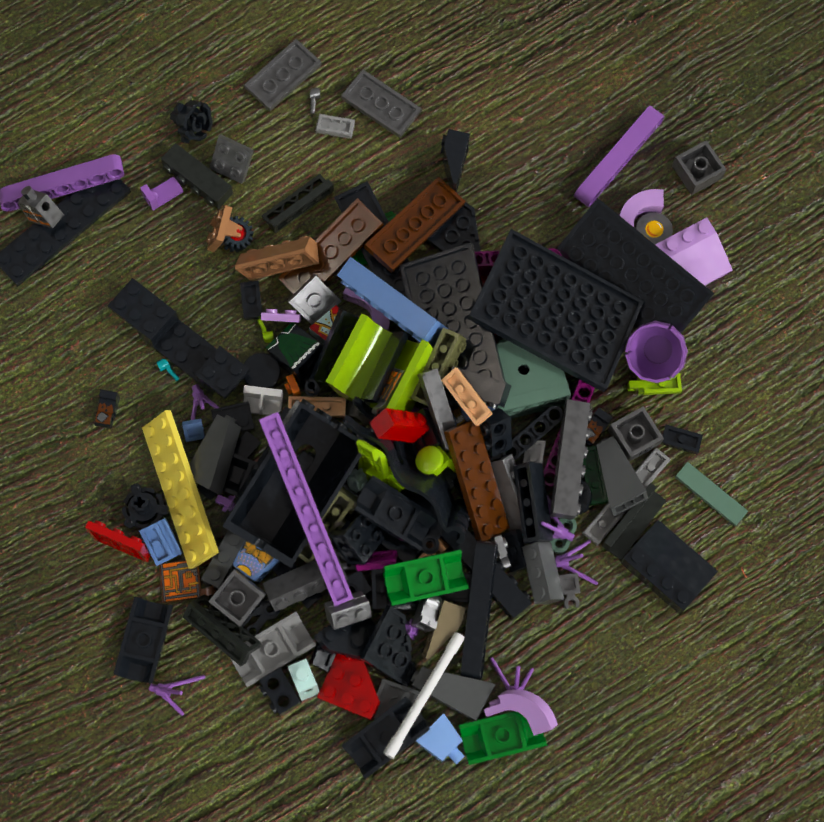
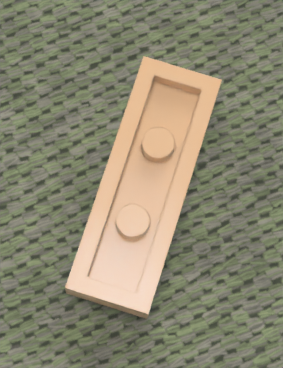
[441,367,493,426]
[288,396,346,418]

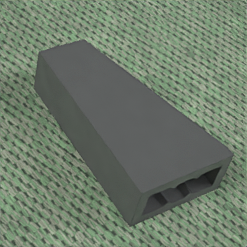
[189,414,241,496]
[597,436,648,516]
[411,667,495,721]

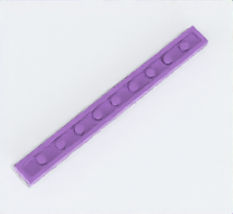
[259,411,354,606]

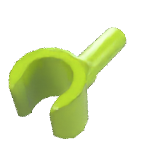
[257,319,274,343]

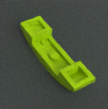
[356,439,389,484]

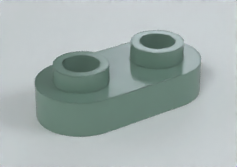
[549,518,577,554]

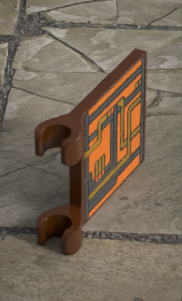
[159,558,216,603]

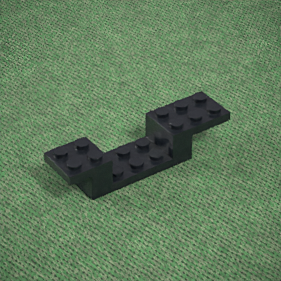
[108,278,250,399]

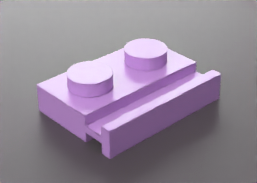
[261,309,301,323]

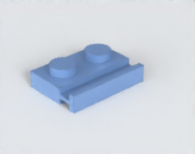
[139,518,183,566]

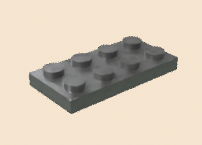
[244,39,322,111]
[341,70,421,138]

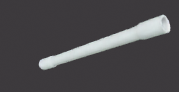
[383,632,465,759]

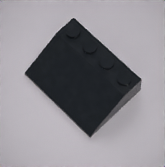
[620,520,718,615]

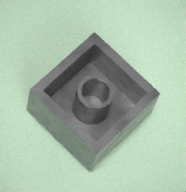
[672,140,727,195]
[608,406,664,462]
[209,569,267,626]

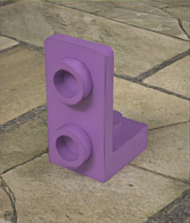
[140,177,183,211]

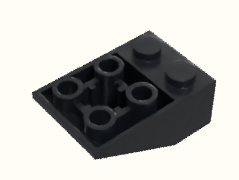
[372,569,420,613]

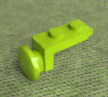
[415,446,456,476]

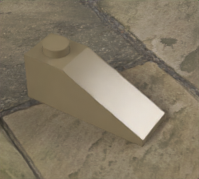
[421,600,467,659]

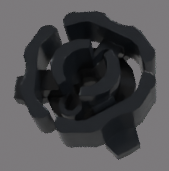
[170,100,213,143]
[122,483,169,530]

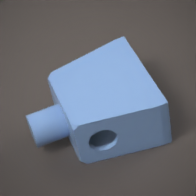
[416,713,465,765]

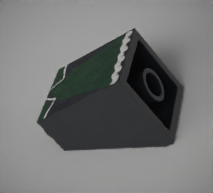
[265,322,323,389]

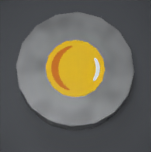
[636,212,673,244]

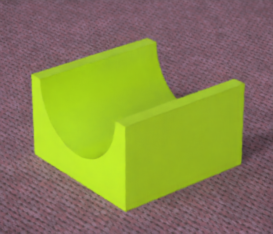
[326,314,433,412]

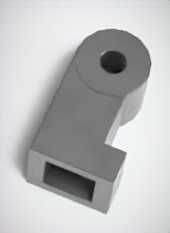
[411,596,442,633]

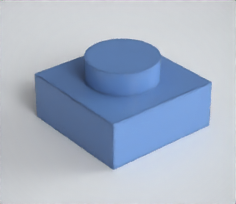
[182,419,205,442]

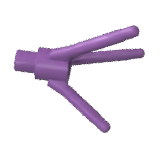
[191,384,220,420]
[541,505,575,542]
[555,539,598,585]
[490,657,534,690]
[149,675,205,716]

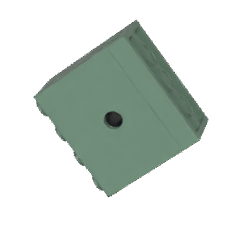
[497,339,571,419]

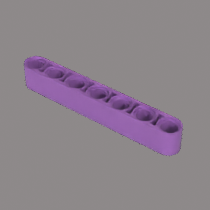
[574,106,665,207]
[0,154,124,211]

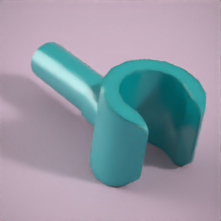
[156,359,180,381]

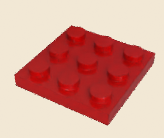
[85,520,151,563]

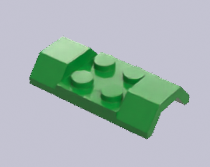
[383,549,469,606]
[459,711,548,765]

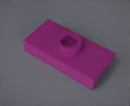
[355,550,398,571]

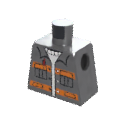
[18,186,64,228]

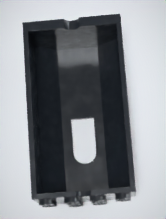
[220,399,366,568]

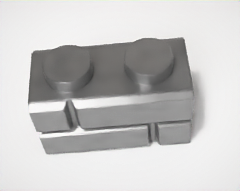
[324,591,372,630]

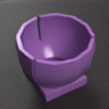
[625,321,688,383]

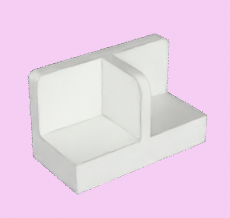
[243,385,283,416]

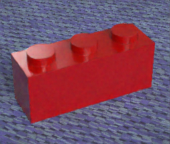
[369,408,429,443]

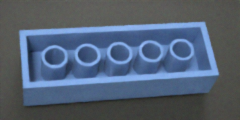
[337,257,448,346]

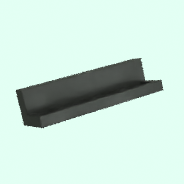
[261,174,334,234]
[183,595,262,667]

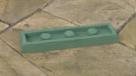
[675,462,748,527]

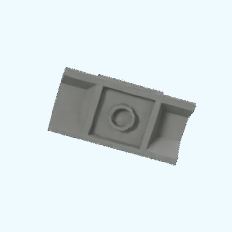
[230,612,316,687]

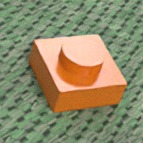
[284,374,301,396]

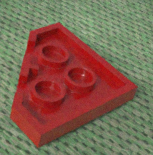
[317,653,380,721]

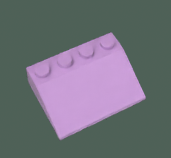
[655,218,733,285]

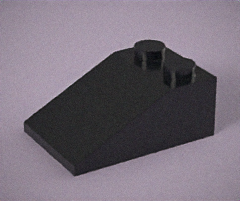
[441,129,470,193]

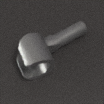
[310,88,321,114]

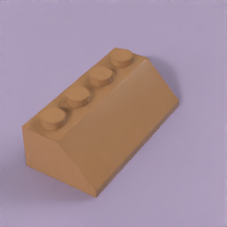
[235,236,319,280]

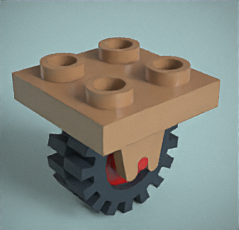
[206,205,254,252]

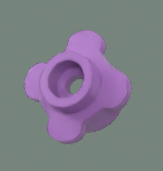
[405,619,419,640]

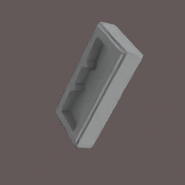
[316,114,355,139]

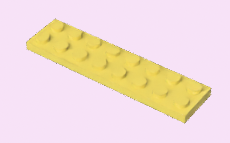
[142,410,219,569]

